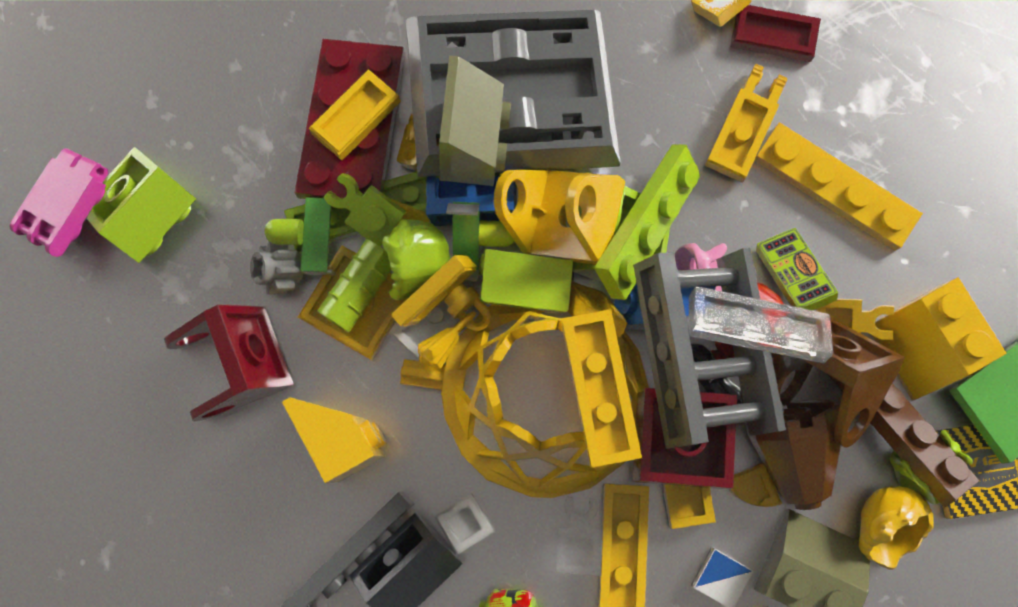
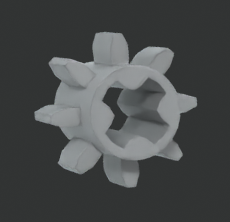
[250,241,304,295]

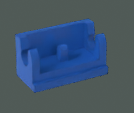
[426,176,517,226]

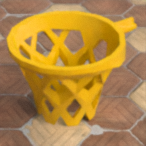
[400,305,649,498]

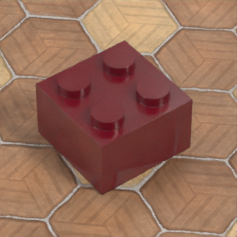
[632,387,737,489]

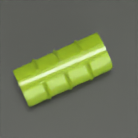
[317,239,391,333]

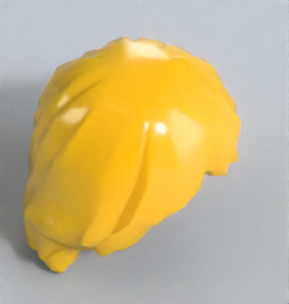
[859,486,934,570]

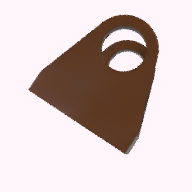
[773,317,905,448]

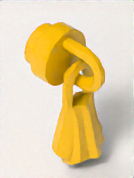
[418,283,492,369]

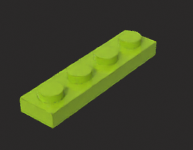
[594,144,700,300]

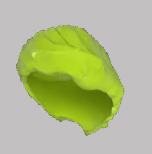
[382,219,450,301]

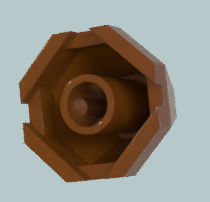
[745,400,841,510]

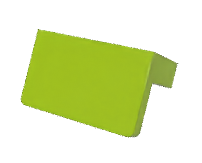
[478,249,573,313]

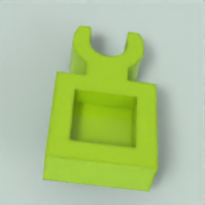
[324,173,407,247]

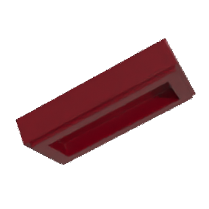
[730,5,821,62]

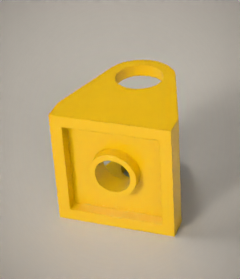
[494,170,625,265]

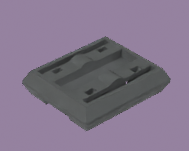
[406,10,621,177]

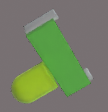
[264,198,335,275]

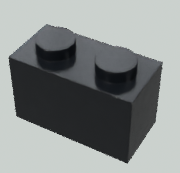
[349,513,463,607]

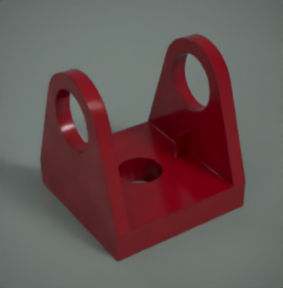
[164,305,294,421]

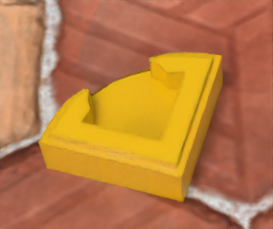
[729,463,782,507]

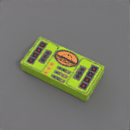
[756,228,838,317]

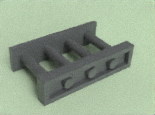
[633,248,786,449]

